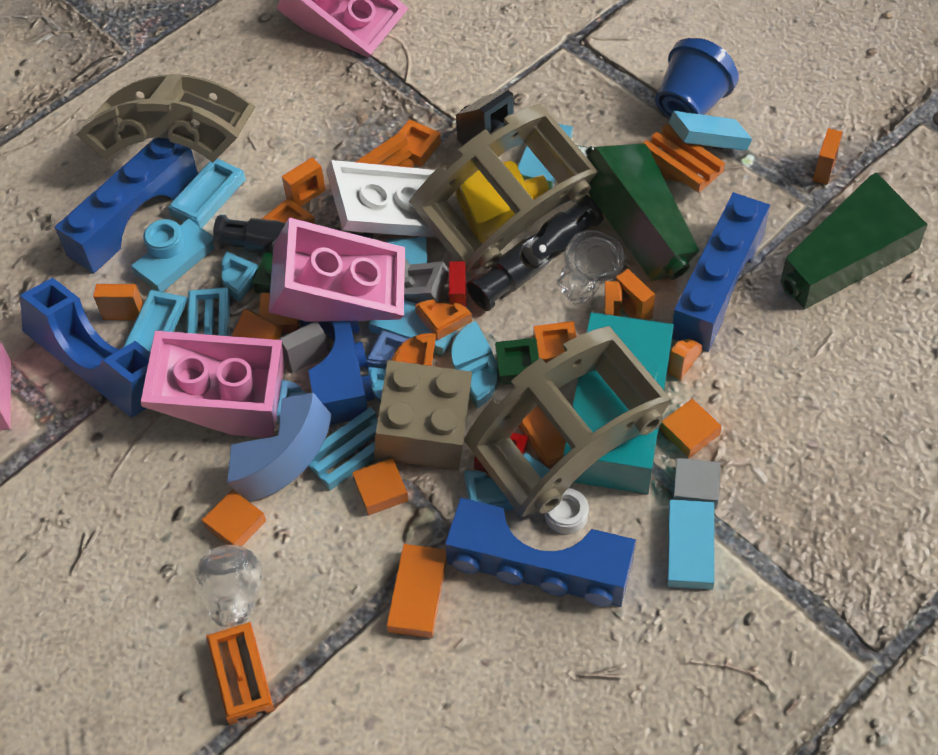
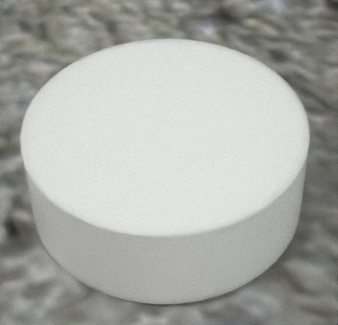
[545,488,589,534]

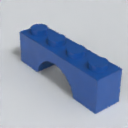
[54,138,198,274]
[672,192,770,352]
[20,278,151,418]
[300,320,374,425]
[445,497,636,607]

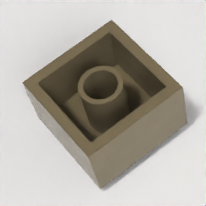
[374,360,472,471]

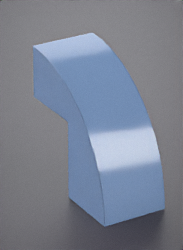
[227,393,331,502]

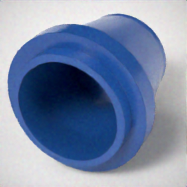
[655,38,739,119]

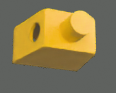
[455,161,549,244]

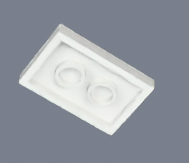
[326,160,437,237]

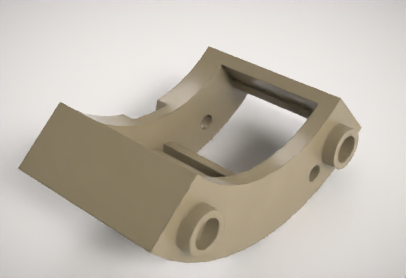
[76,74,255,163]
[408,103,599,272]
[464,326,672,517]

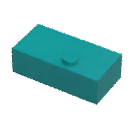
[563,312,674,494]

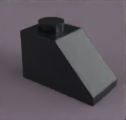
[456,90,514,157]

